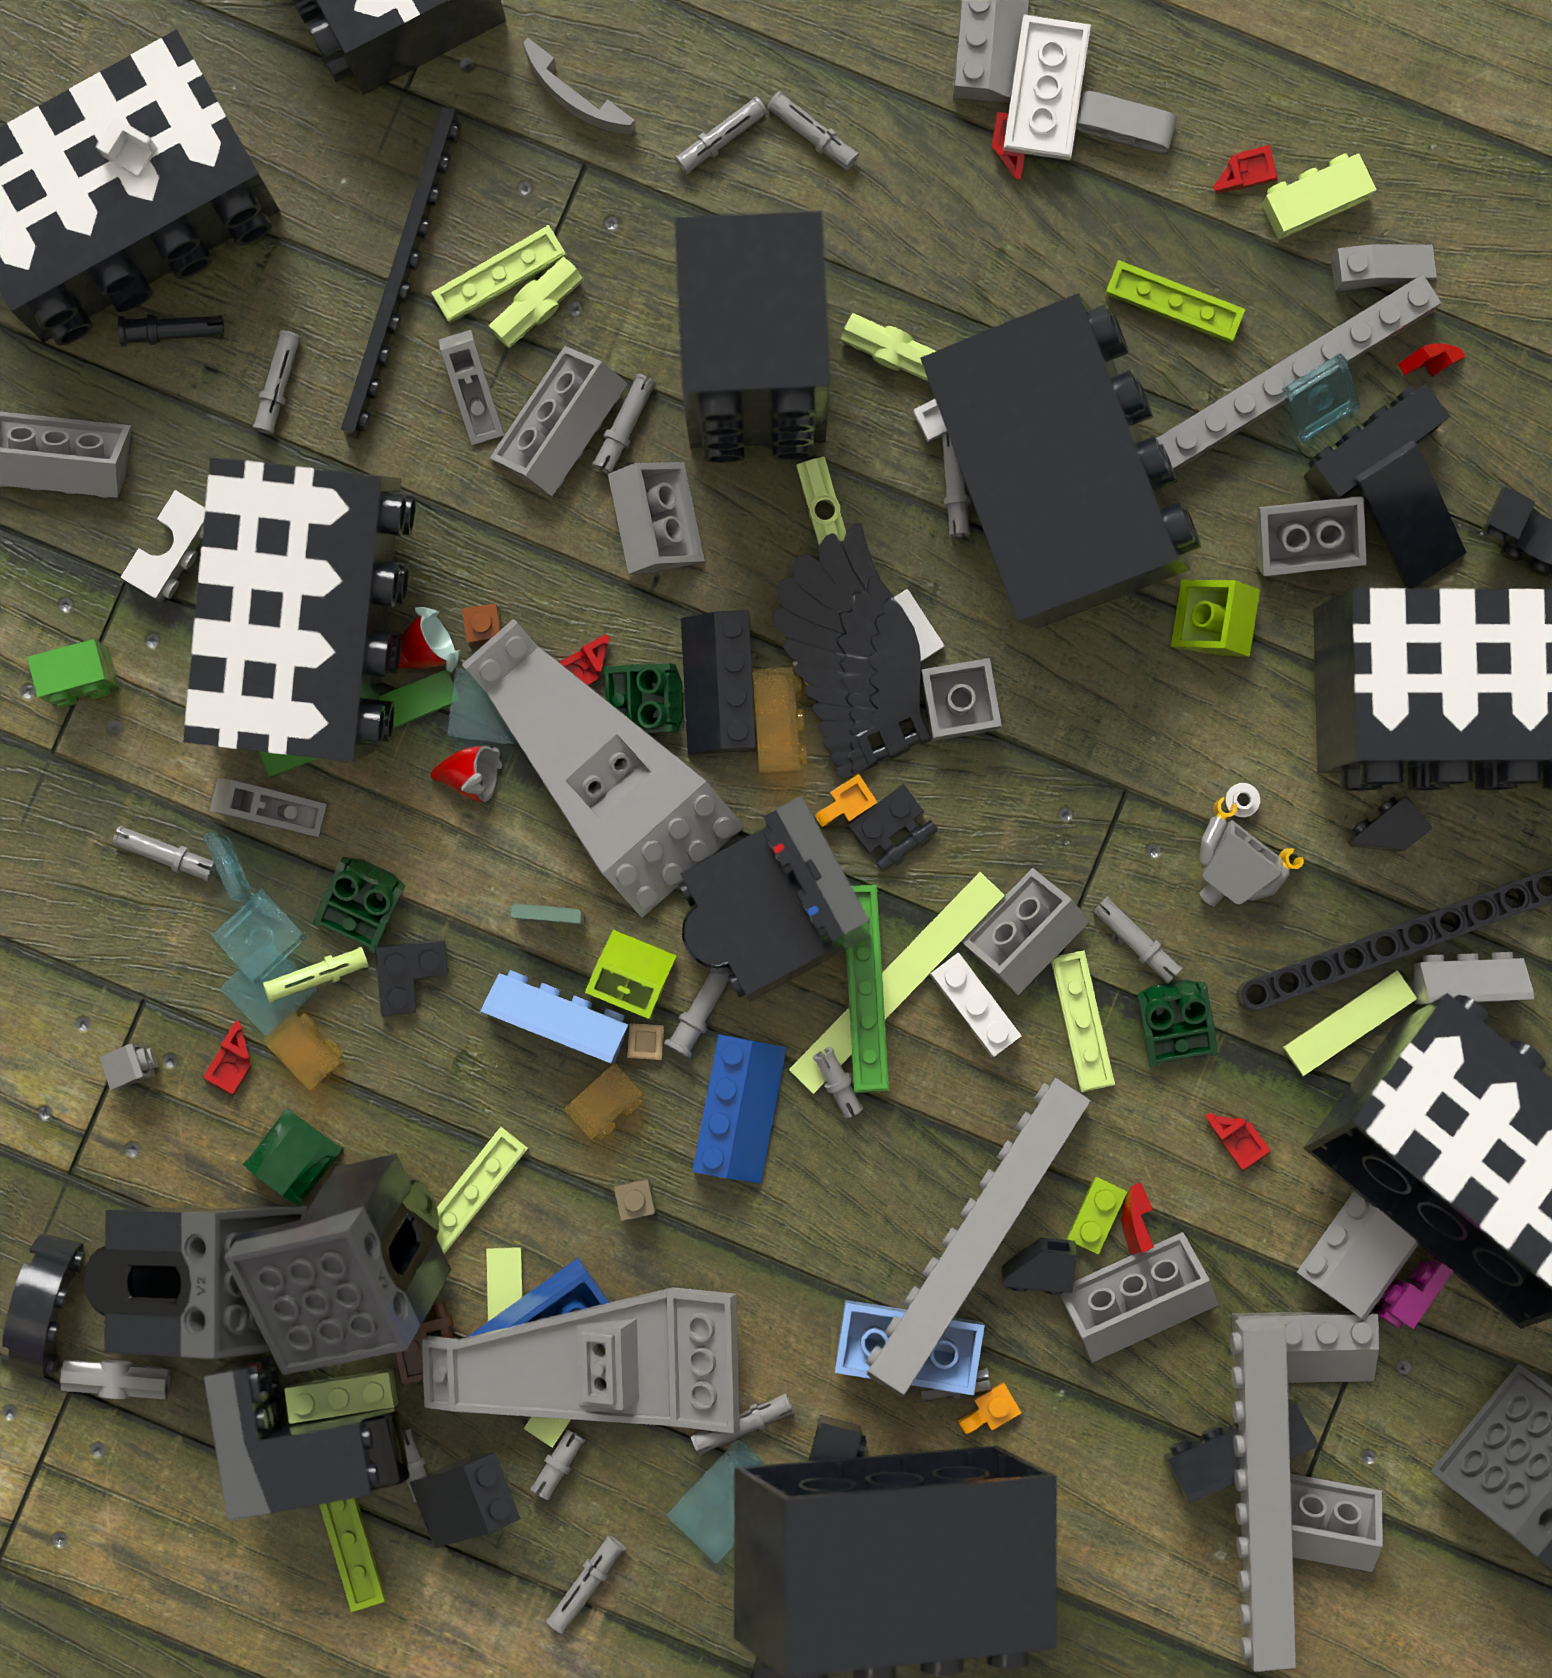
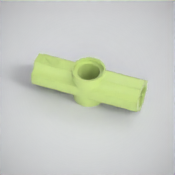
[489,257,584,349]
[840,313,935,382]
[796,457,846,545]

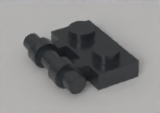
[848,784,938,872]

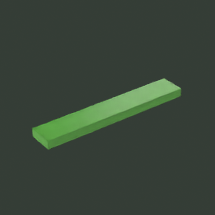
[259,669,461,778]
[846,885,889,1093]

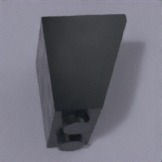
[409,1452,521,1548]

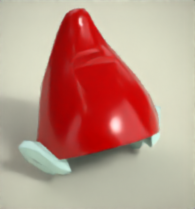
[398,607,461,673]

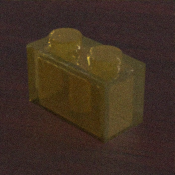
[262,1012,345,1091]
[563,1062,644,1140]

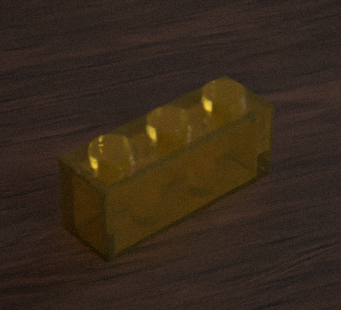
[752,667,807,775]

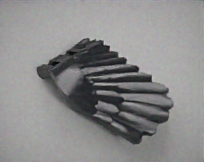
[772,523,931,778]

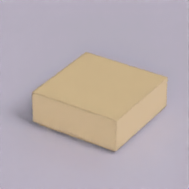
[627,1023,664,1060]

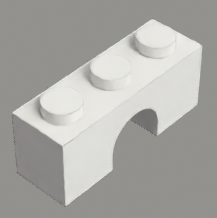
[121,490,205,603]
[929,952,1021,1057]

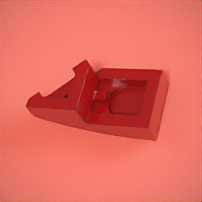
[991,112,1025,180]
[1213,144,1278,193]
[1398,343,1466,377]
[559,634,610,686]
[203,1021,251,1097]
[1205,1113,1271,1172]
[1121,1182,1154,1254]

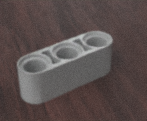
[1076,91,1177,153]

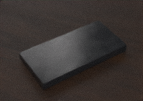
[1354,441,1467,589]

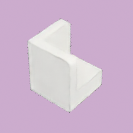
[96,117,157,177]

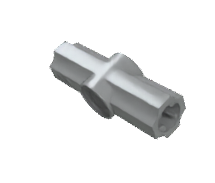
[60,1359,171,1399]

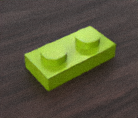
[1066,1176,1128,1254]

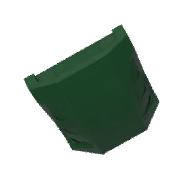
[602,663,683,733]
[312,857,406,953]
[1137,980,1218,1068]
[243,1108,344,1206]

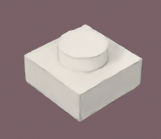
[913,399,948,442]

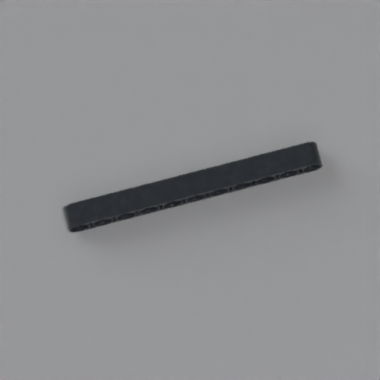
[1236,867,1552,1011]

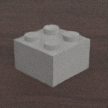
[921,658,1002,742]

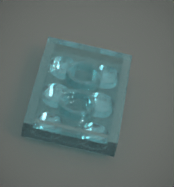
[666,1438,766,1564]

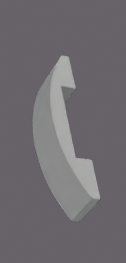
[523,37,636,135]

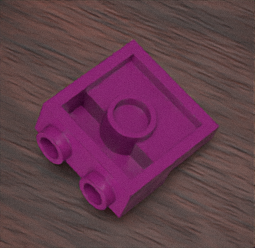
[1377,1259,1454,1329]

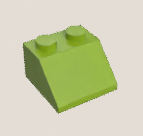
[1171,580,1260,657]

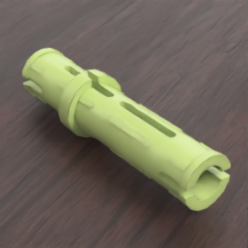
[263,947,369,1003]

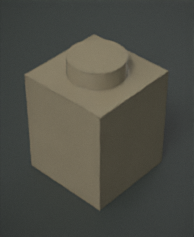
[614,1178,656,1221]

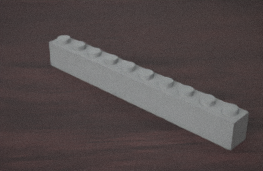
[1157,274,1441,472]
[865,1078,1091,1398]
[1230,1317,1296,1672]

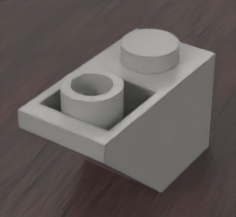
[99,1043,158,1090]

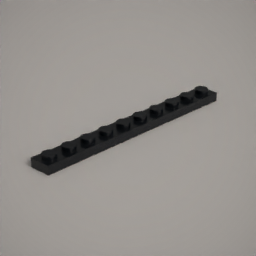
[341,106,461,439]

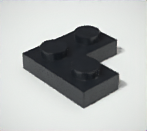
[375,939,448,1016]

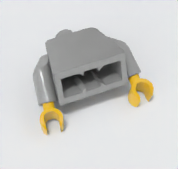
[1199,797,1304,906]

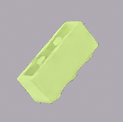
[1262,153,1377,240]
[284,1369,398,1424]

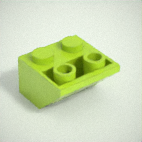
[585,930,677,1020]

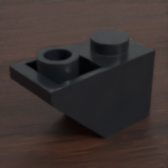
[1347,796,1432,852]
[1001,1237,1077,1295]

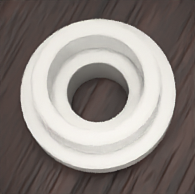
[1225,783,1260,817]

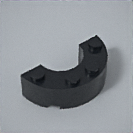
[1483,486,1552,576]
[2,1233,85,1379]

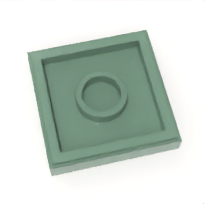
[510,904,585,926]

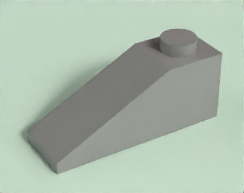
[1331,244,1437,292]
[439,330,504,445]
[210,778,326,837]

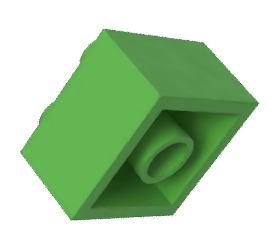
[27,639,119,708]

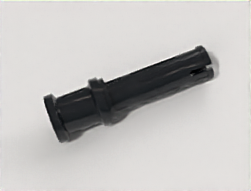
[118,314,224,347]

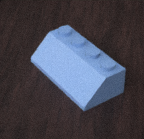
[481,970,629,1063]
[835,1300,985,1395]

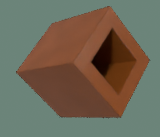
[462,603,502,648]

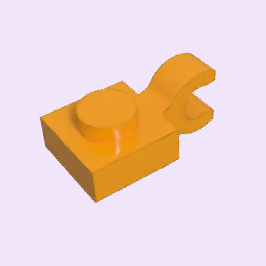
[814,774,878,827]
[957,1382,1021,1435]

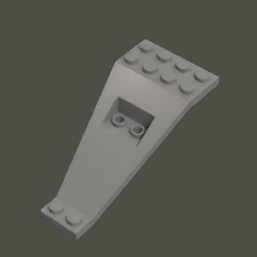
[462,619,745,918]
[422,1287,740,1434]

